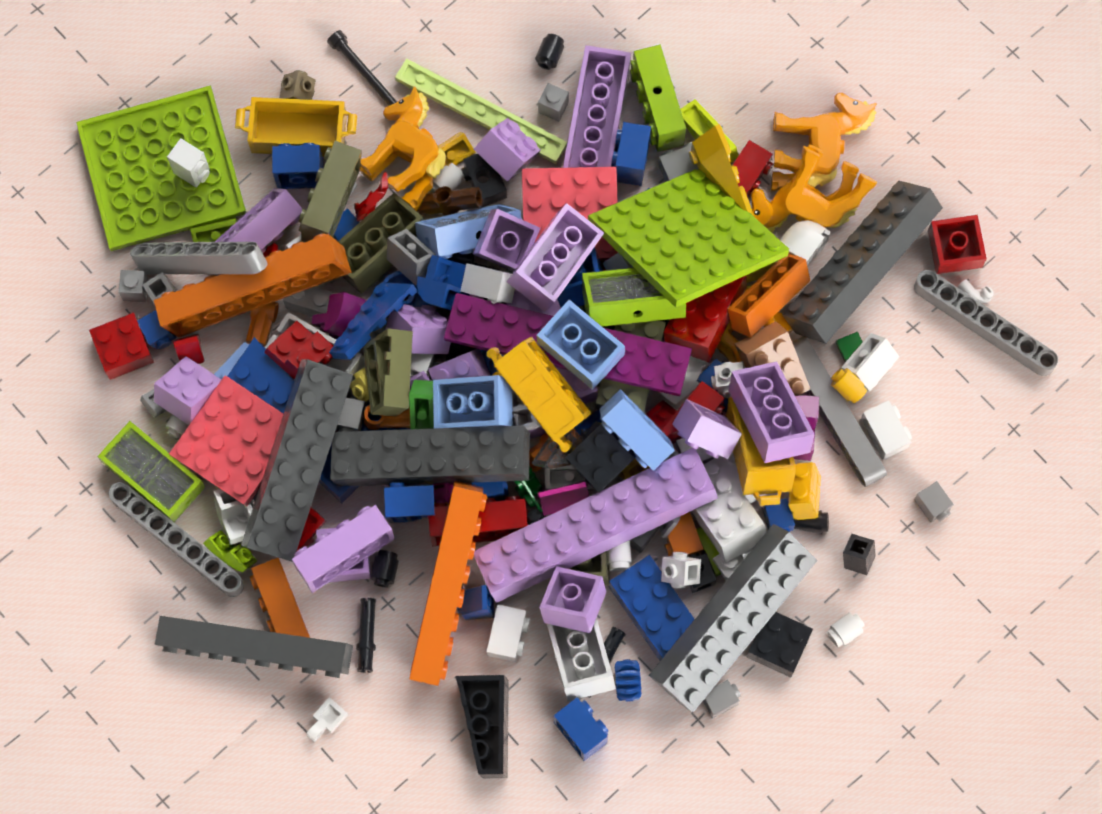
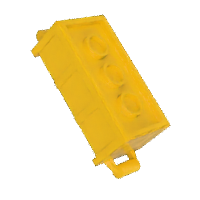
[235,97,357,157]
[487,337,591,452]
[726,396,796,506]

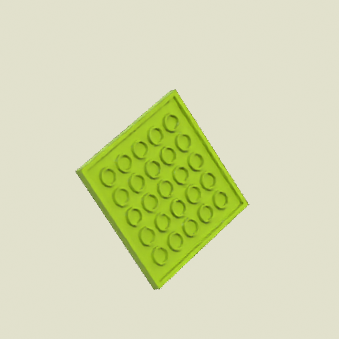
[76,85,247,251]
[588,169,789,307]

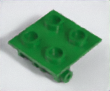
[514,465,543,512]

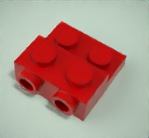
[264,321,334,379]

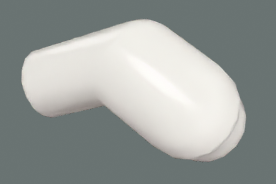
[958,279,994,303]

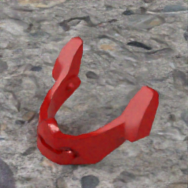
[354,172,388,221]

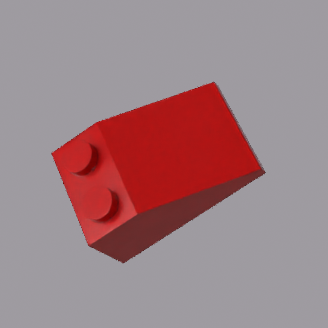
[661,381,725,444]

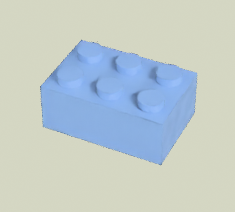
[537,300,625,390]
[433,375,513,429]
[599,389,675,471]

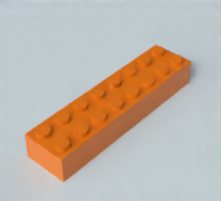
[154,234,351,337]
[409,481,487,686]

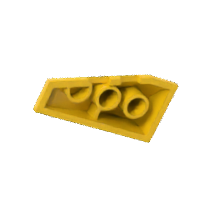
[689,124,754,216]

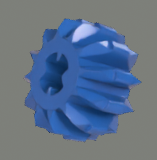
[614,659,642,702]

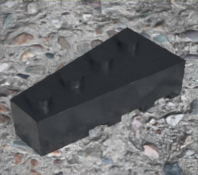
[456,675,509,779]

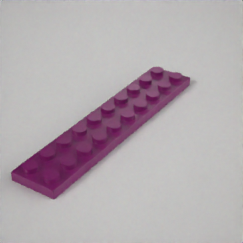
[444,293,692,397]

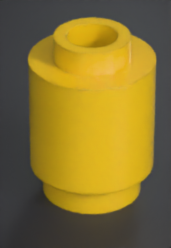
[831,368,867,403]

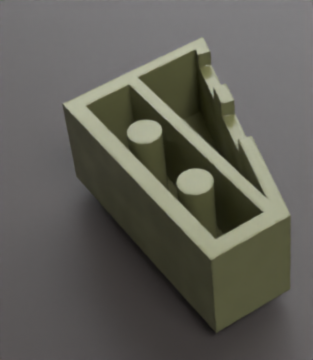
[363,328,413,417]

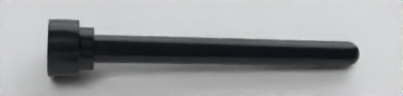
[327,30,397,106]

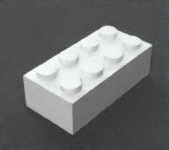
[547,618,616,702]

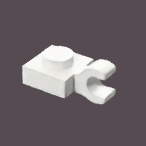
[307,697,348,742]

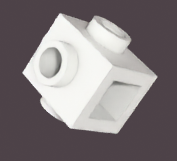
[711,361,745,399]
[661,552,701,588]

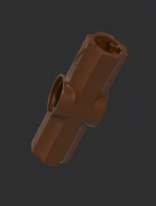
[417,186,483,216]

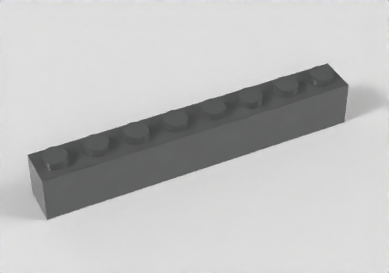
[155,616,353,678]

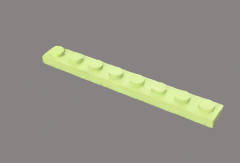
[395,58,568,164]

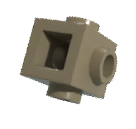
[279,70,316,100]

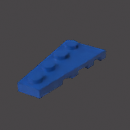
[329,282,418,360]
[227,337,294,414]

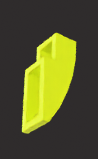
[680,99,739,163]

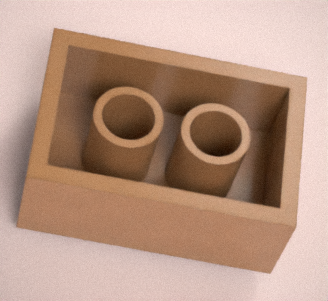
[735,321,810,396]

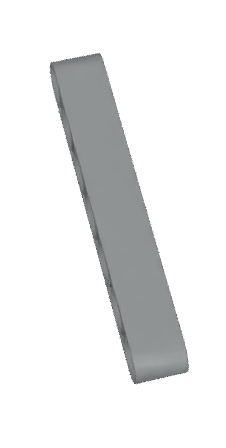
[130,242,268,274]
[914,270,1058,376]
[792,336,887,487]
[109,482,244,597]

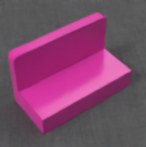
[538,481,590,516]

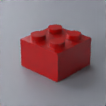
[927,214,987,274]
[89,312,154,380]

